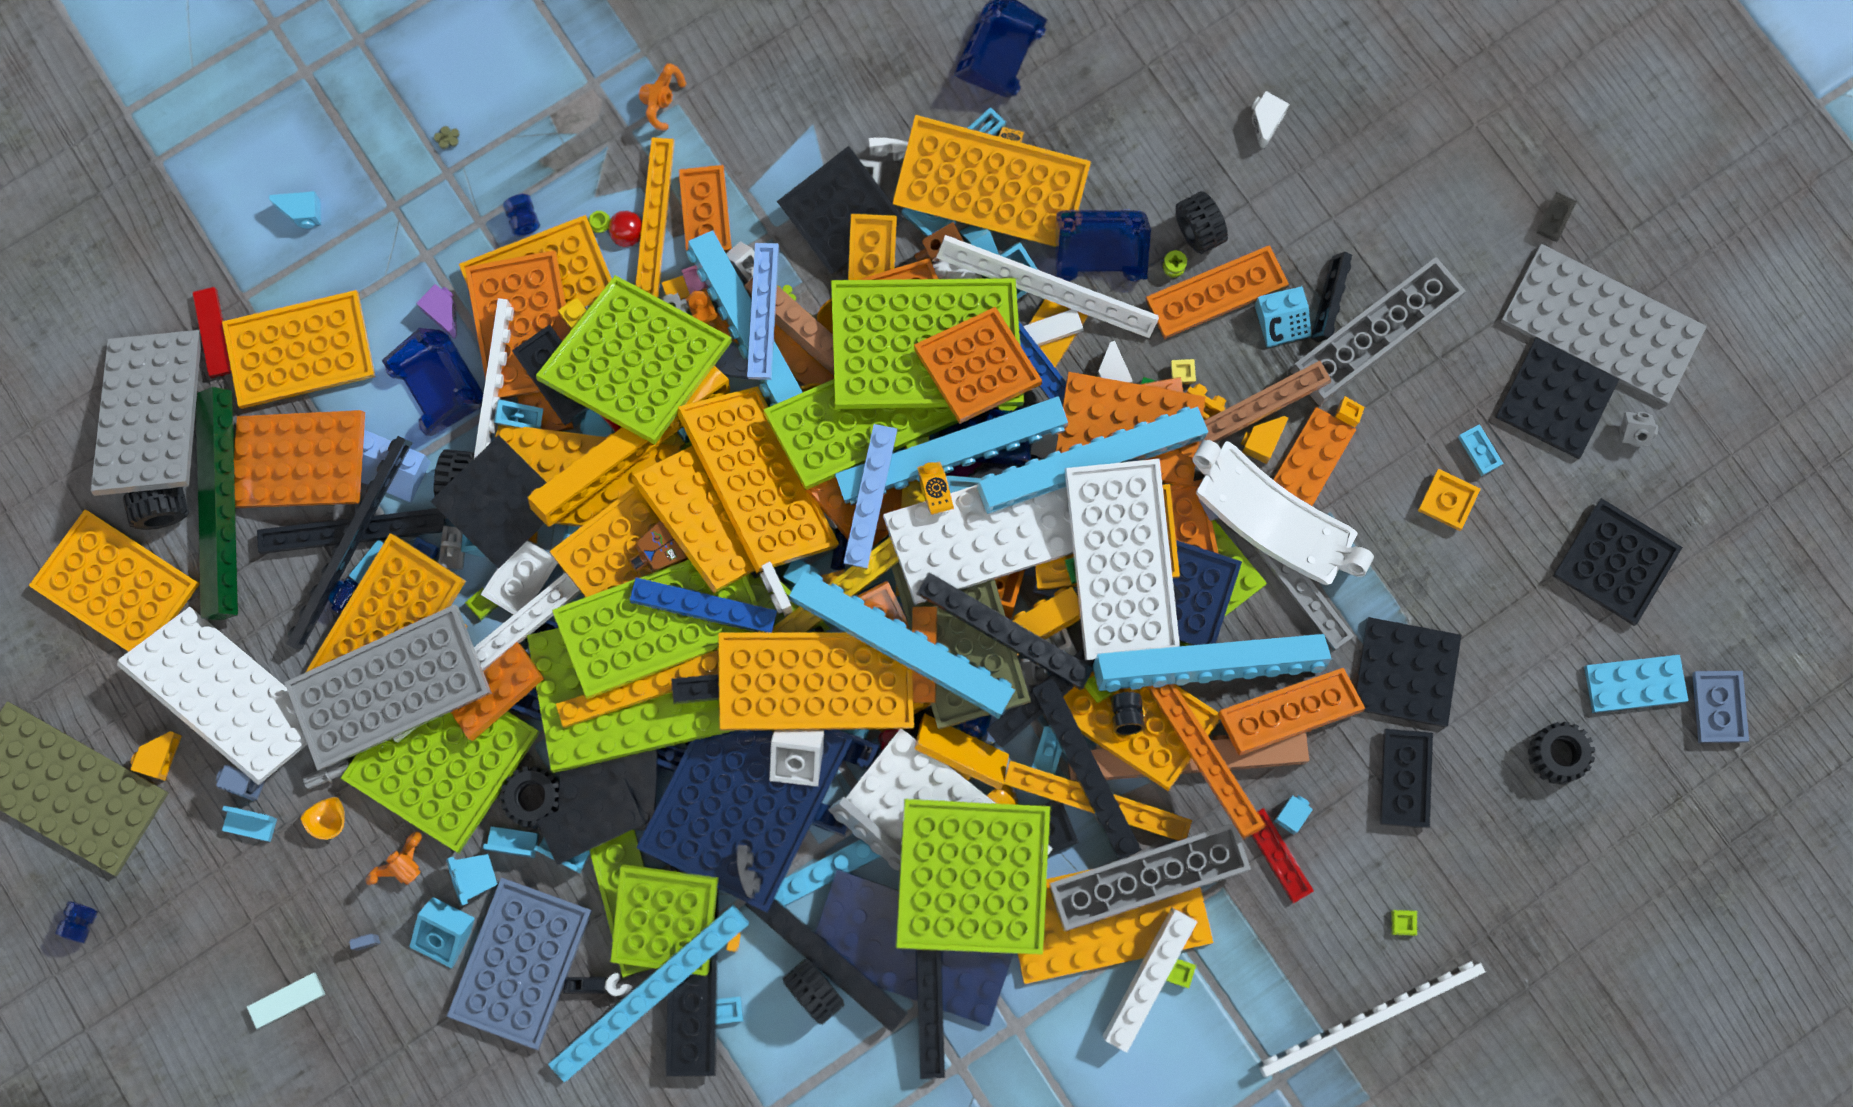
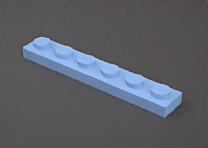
[747,243,779,380]
[844,424,897,569]

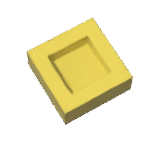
[1171,359,1196,384]

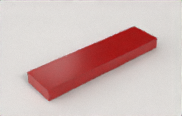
[192,287,232,378]
[1251,808,1314,904]

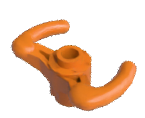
[639,63,686,131]
[365,831,422,885]

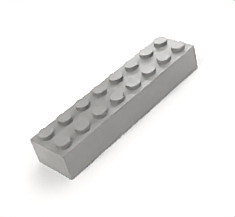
[1291,257,1466,406]
[1049,823,1251,932]

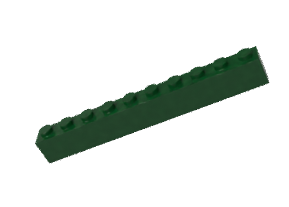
[196,387,238,621]

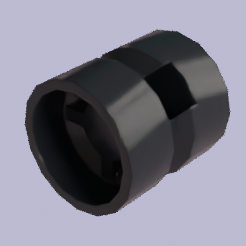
[1111,692,1145,735]

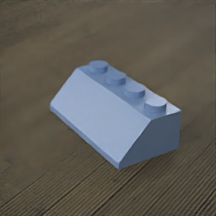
[361,430,431,503]

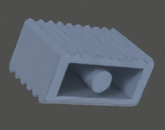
[216,765,265,801]

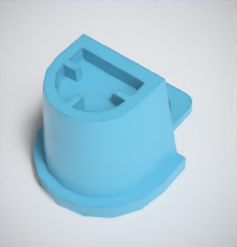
[447,854,497,905]

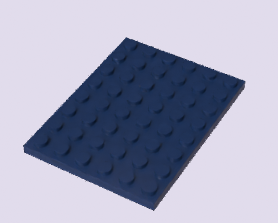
[637,729,854,913]

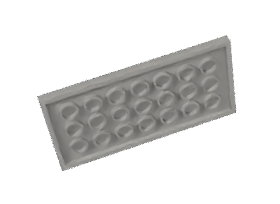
[1501,244,1707,406]
[91,330,201,496]
[284,605,491,770]

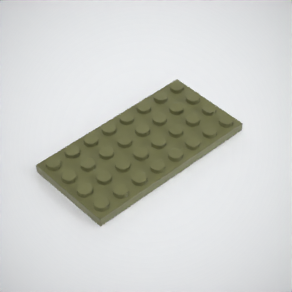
[892,562,1031,730]
[0,701,169,876]

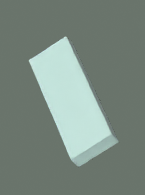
[247,973,325,1029]

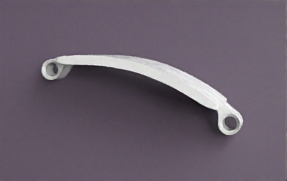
[1192,439,1374,585]

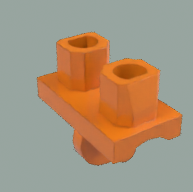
[685,288,718,327]

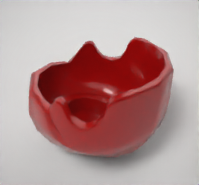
[609,211,642,247]

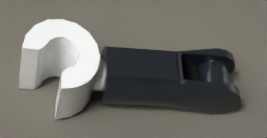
[563,973,632,998]

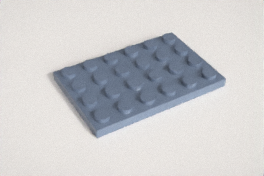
[447,878,592,1050]

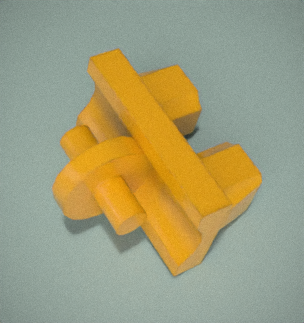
[1186,383,1226,420]

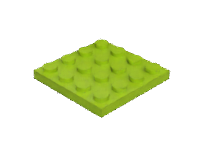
[611,865,718,976]

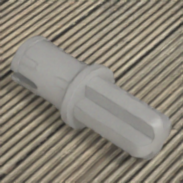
[303,759,350,789]

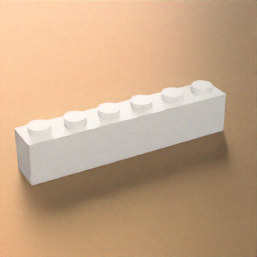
[1102,907,1197,1052]

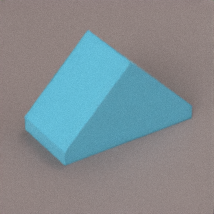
[959,225,999,255]
[494,400,543,429]

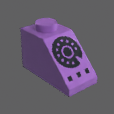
[416,284,457,339]

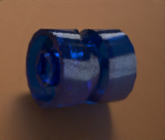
[503,194,541,236]
[54,901,98,943]

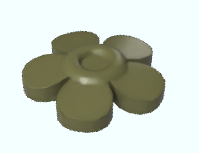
[434,126,460,149]

